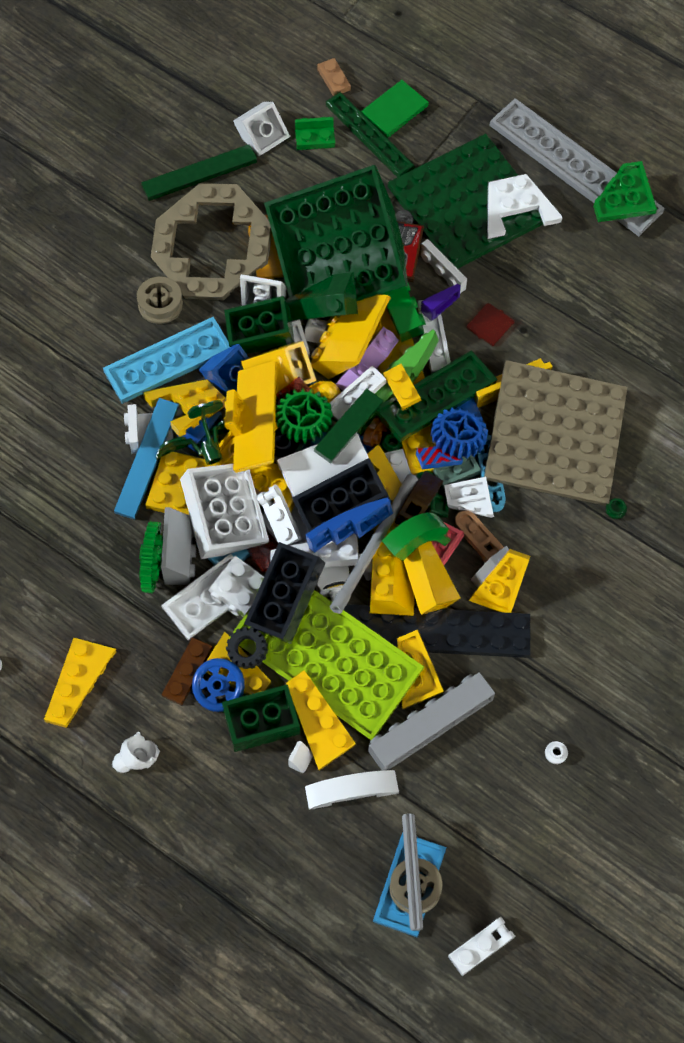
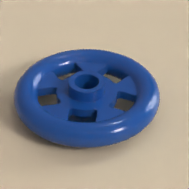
[192,658,245,712]

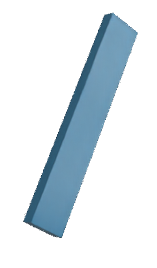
[114,398,179,520]

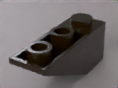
[395,471,443,525]

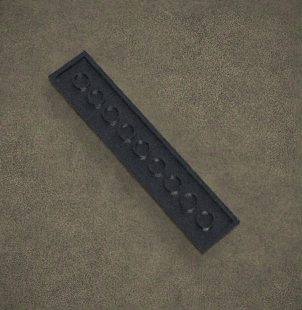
[344,604,530,658]

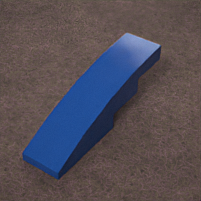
[305,498,393,553]

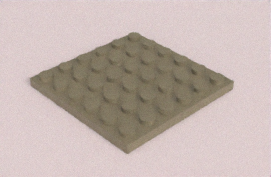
[484,360,628,506]

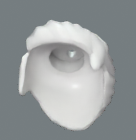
[112,732,160,773]

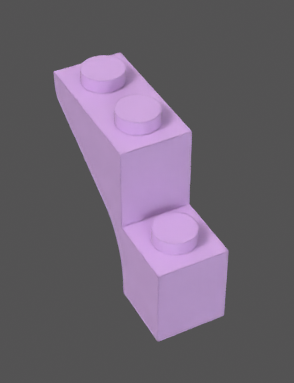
[336,327,399,391]

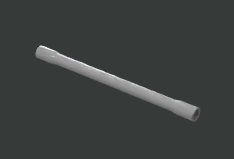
[330,474,419,614]

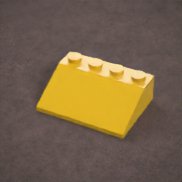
[311,295,391,379]

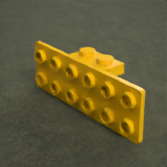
[224,361,277,473]

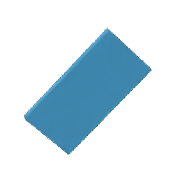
[373,832,446,937]

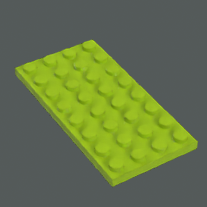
[229,590,425,740]

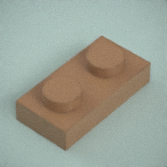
[317,58,351,96]

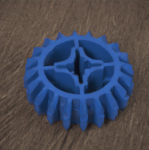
[431,408,488,459]

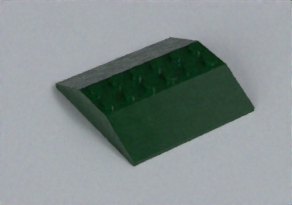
[264,165,408,321]

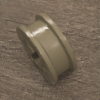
[137,277,183,324]
[390,858,442,914]

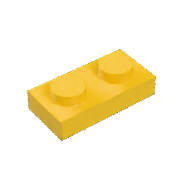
[383,364,421,410]

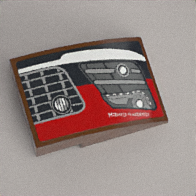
[397,221,424,283]

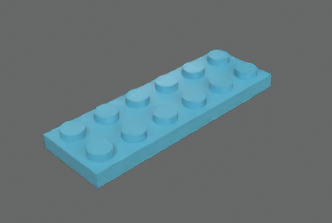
[103,317,230,404]

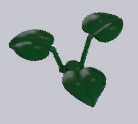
[156,400,230,465]

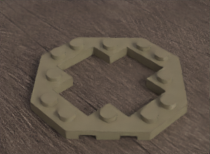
[151,184,272,300]

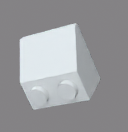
[233,102,290,156]

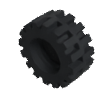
[226,627,268,669]

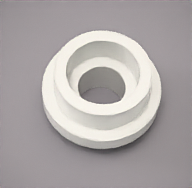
[545,741,568,764]

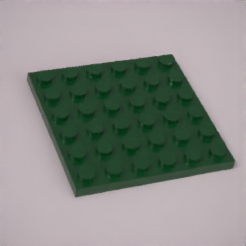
[388,134,543,269]

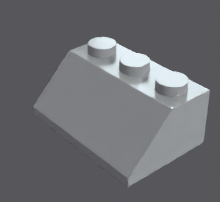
[161,507,196,585]

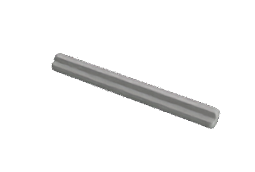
[402,814,423,931]

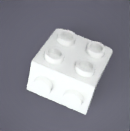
[124,404,173,454]

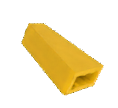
[404,541,461,615]

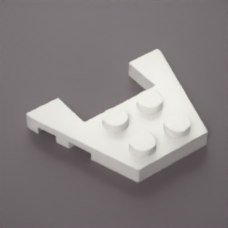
[487,174,562,239]

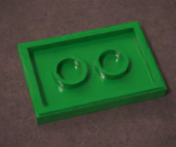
[361,80,429,138]

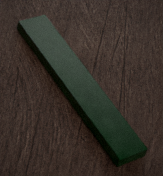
[326,92,415,177]
[141,144,257,201]

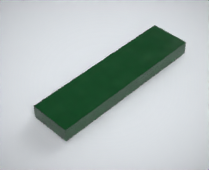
[314,388,383,464]

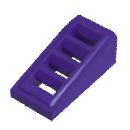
[420,284,461,321]

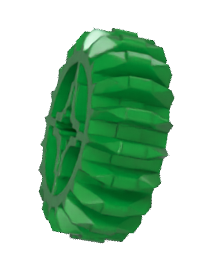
[275,388,333,444]

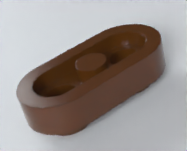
[363,415,389,447]

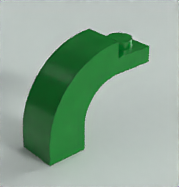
[382,513,451,561]

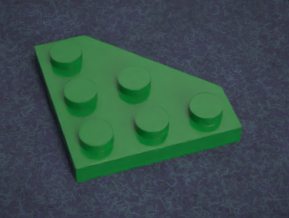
[593,161,657,222]

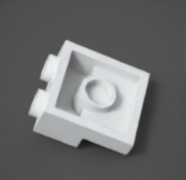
[208,556,264,617]

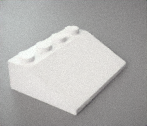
[180,464,269,559]

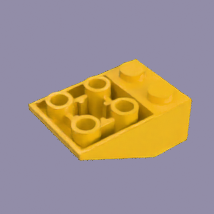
[241,341,316,394]

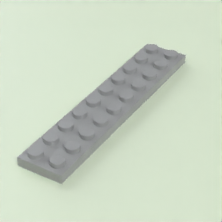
[490,98,665,236]

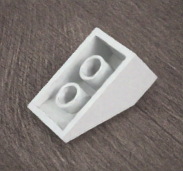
[240,274,287,306]

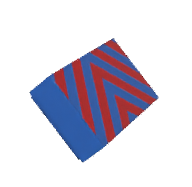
[416,446,463,470]

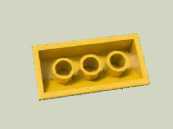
[370,526,414,616]

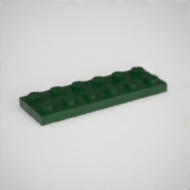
[375,350,498,442]

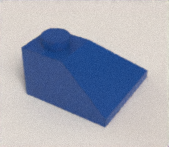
[199,344,249,397]

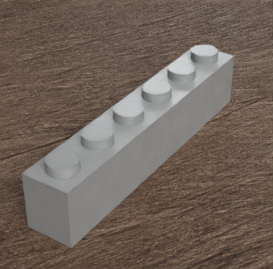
[368,672,495,771]

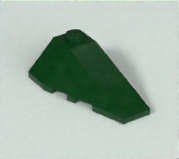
[286,272,358,321]

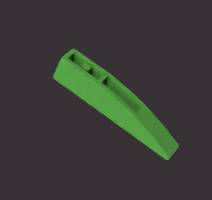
[358,329,439,435]

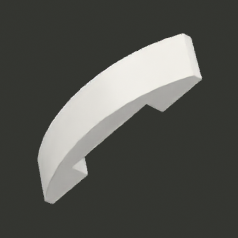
[305,770,399,810]

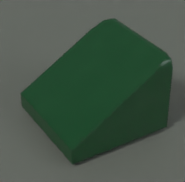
[426,494,448,518]

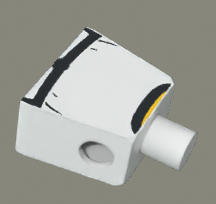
[315,566,349,602]

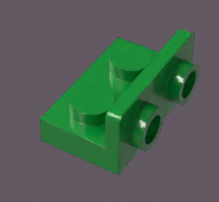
[295,117,335,150]

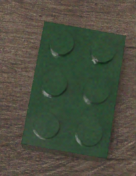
[224,296,295,354]
[222,684,300,752]

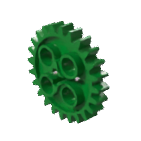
[139,521,163,593]

